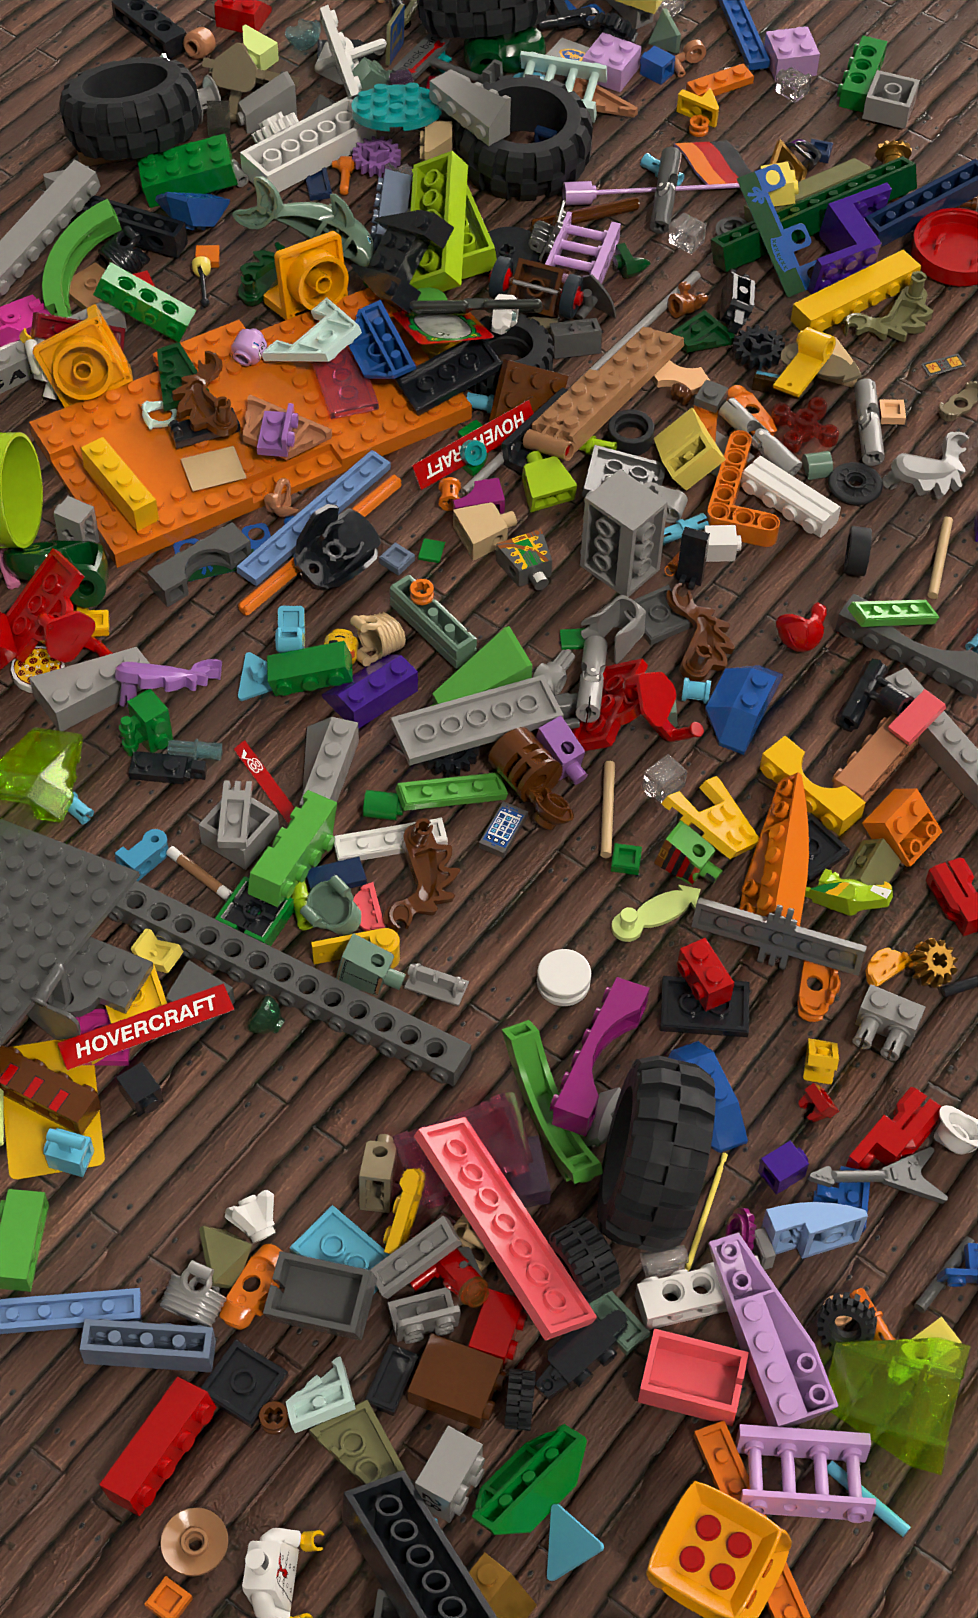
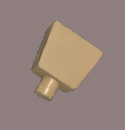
[453,502,517,560]

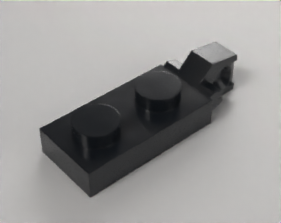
[129,751,207,785]

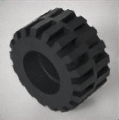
[546,1216,621,1303]

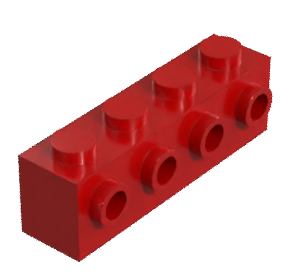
[99,1376,217,1517]

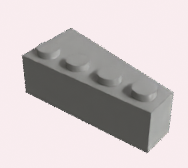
[29,647,150,732]

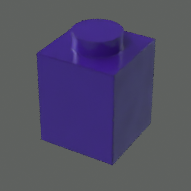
[758,1141,809,1195]

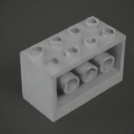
[580,469,668,597]

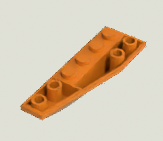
[739,772,809,927]

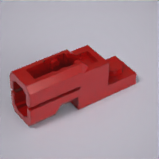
[925,858,978,937]
[846,1087,941,1170]

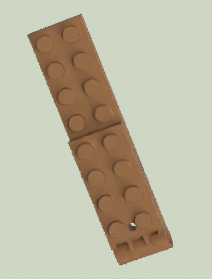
[523,327,684,461]

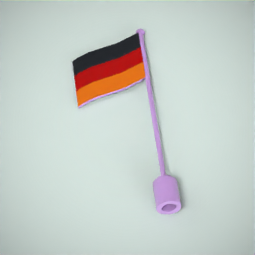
[562,141,752,206]

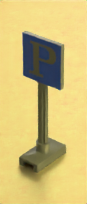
[386,0,418,65]

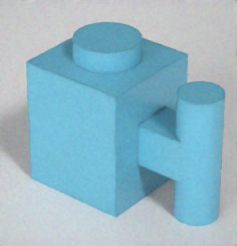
[43,1128,94,1177]

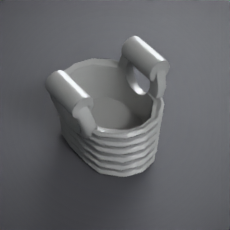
[160,1260,227,1327]

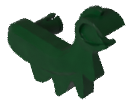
[238,242,286,306]

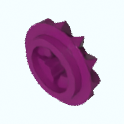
[725,1208,757,1250]

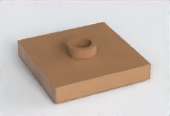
[69,262,105,310]

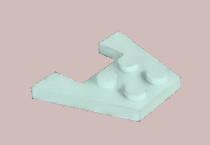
[262,297,362,362]

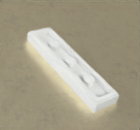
[334,818,448,862]

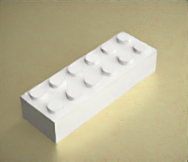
[240,96,377,192]

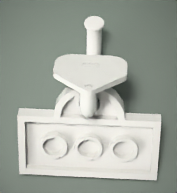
[314,5,387,99]

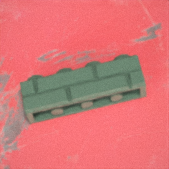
[390,575,477,669]

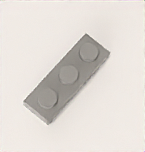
[370,1215,462,1299]

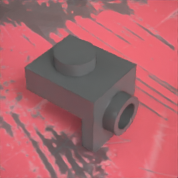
[693,379,728,413]

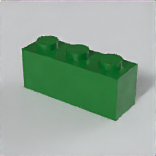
[267,641,353,696]

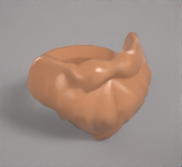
[264,478,299,517]

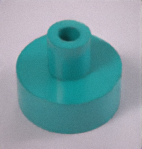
[460,440,487,466]

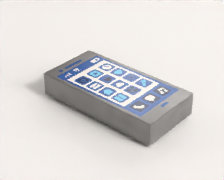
[479,801,528,858]

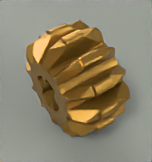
[908,938,958,988]

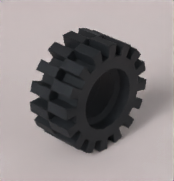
[817,1292,877,1356]
[504,1369,536,1431]

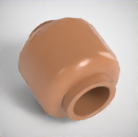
[183,27,216,60]

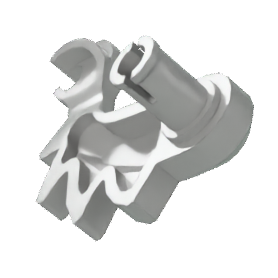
[882,432,969,499]

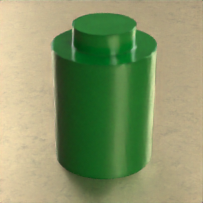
[363,790,404,821]

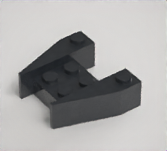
[351,210,454,314]

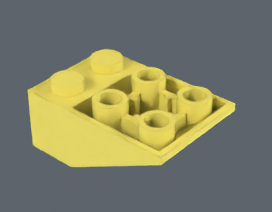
[654,408,726,491]

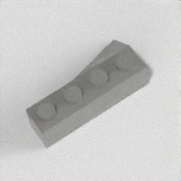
[429,69,511,146]
[299,717,359,808]

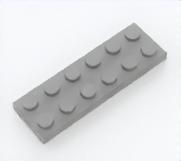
[391,675,564,766]

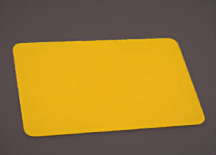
[4,1038,105,1179]

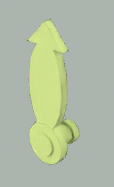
[612,885,701,942]

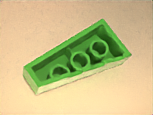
[248,790,337,907]

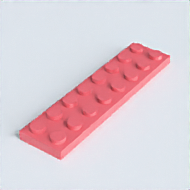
[414,1117,597,1341]

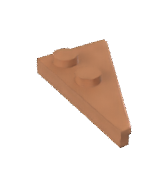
[572,78,638,117]

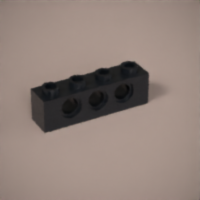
[111,0,187,59]

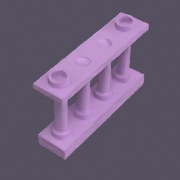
[545,212,621,284]
[735,1424,876,1523]

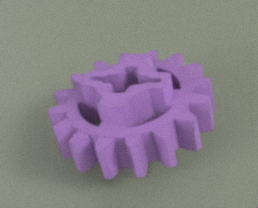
[352,136,401,177]

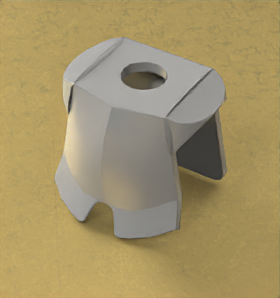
[581,594,646,664]

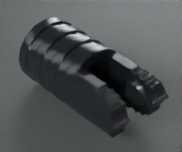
[864,675,914,716]

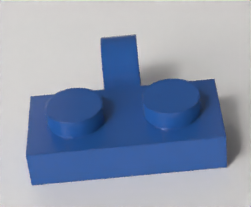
[813,1166,870,1232]

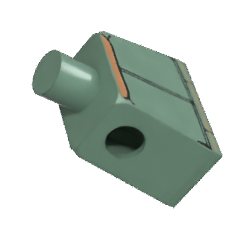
[336,934,406,995]

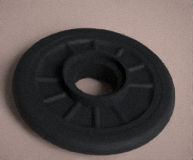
[828,462,883,505]

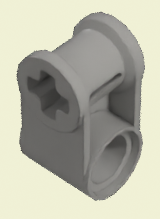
[643,482,688,524]

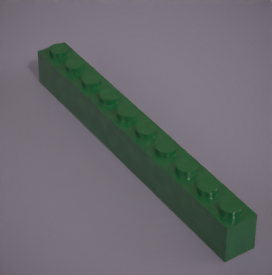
[711,156,917,272]

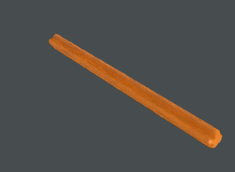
[238,474,402,616]

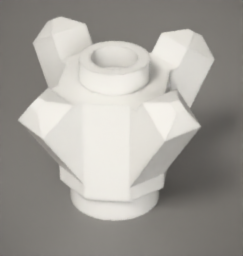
[225,1190,276,1244]

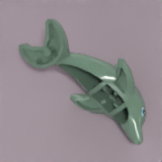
[232,176,374,268]

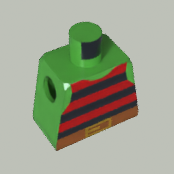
[654,821,723,885]

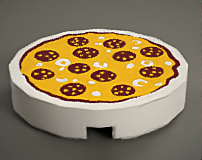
[11,646,65,693]

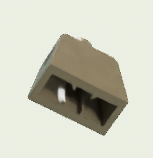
[359,1134,397,1213]

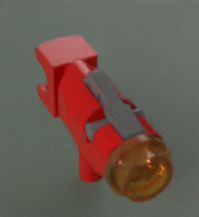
[409,1221,489,1308]

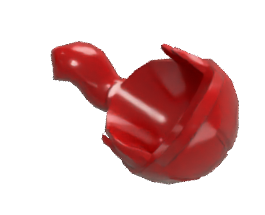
[776,602,827,652]

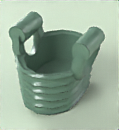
[300,875,361,935]

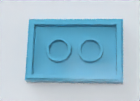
[289,1205,390,1295]

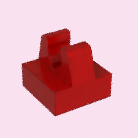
[798,1083,840,1122]

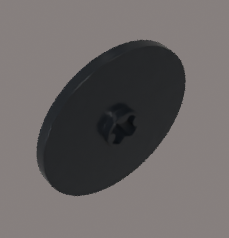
[482,226,540,277]

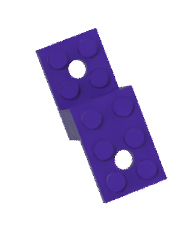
[808,183,892,295]

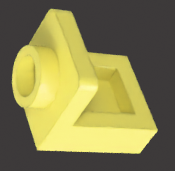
[131,929,184,973]

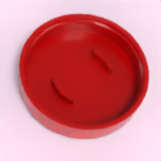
[911,208,978,286]

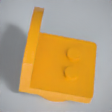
[263,231,349,320]
[33,304,133,408]

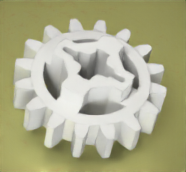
[251,112,299,144]

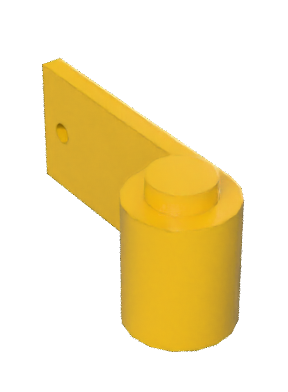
[773,327,836,398]
[311,928,400,969]

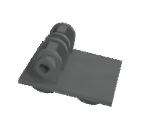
[528,200,566,261]

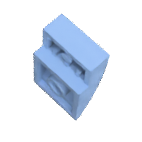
[761,1202,868,1259]

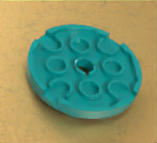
[351,83,441,131]

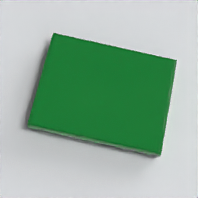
[418,538,445,563]
[560,628,586,650]

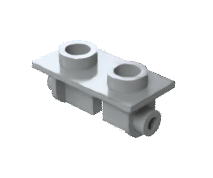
[404,963,469,1006]

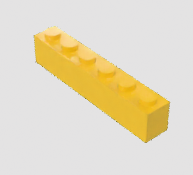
[791,250,921,332]

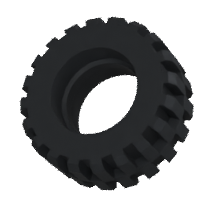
[470,314,554,396]

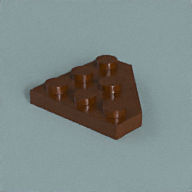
[489,359,569,422]

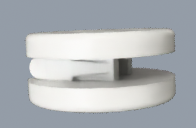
[537,949,591,1006]

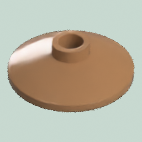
[161,1508,228,1576]

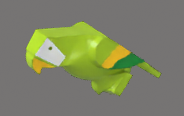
[805,869,893,916]

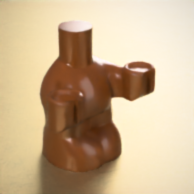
[668,281,708,318]

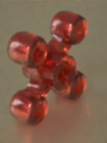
[771,397,839,454]

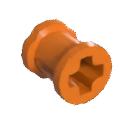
[439,477,461,511]

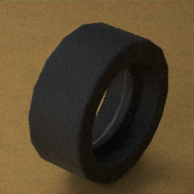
[607,409,655,456]
[844,526,872,576]

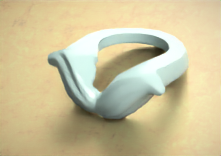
[141,401,177,430]

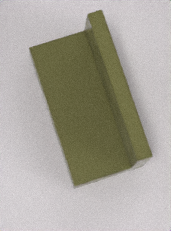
[841,838,901,885]

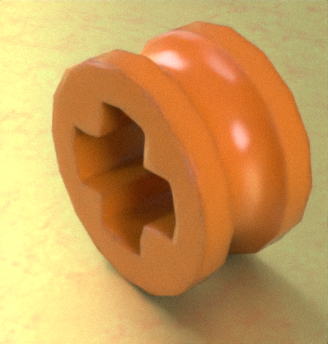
[689,115,709,137]
[410,579,434,605]

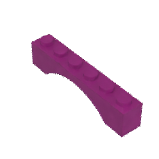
[549,977,650,1137]

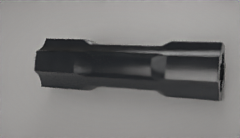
[836,658,888,732]

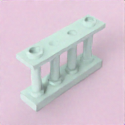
[520,51,607,123]

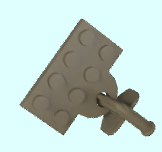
[202,43,300,123]

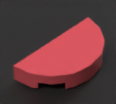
[353,882,385,931]

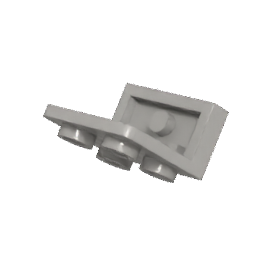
[387,1287,461,1344]

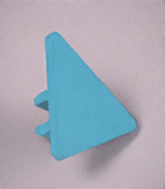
[238,652,272,701]
[547,1504,604,1581]

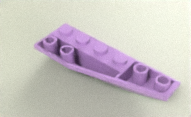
[708,1233,838,1428]

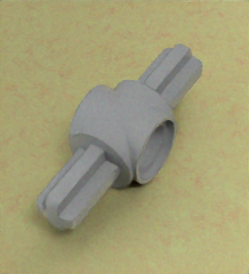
[533,649,575,695]

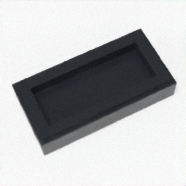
[364,1344,419,1416]

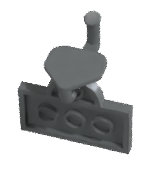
[27,937,154,1040]

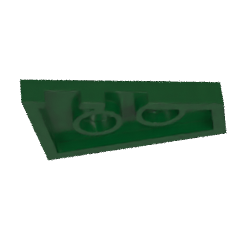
[157,342,209,412]

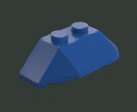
[155,192,230,230]
[348,300,417,379]
[705,665,783,755]
[668,1041,748,1153]

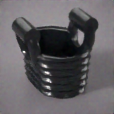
[98,226,150,274]

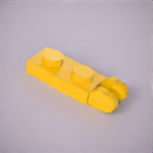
[383,1168,426,1254]

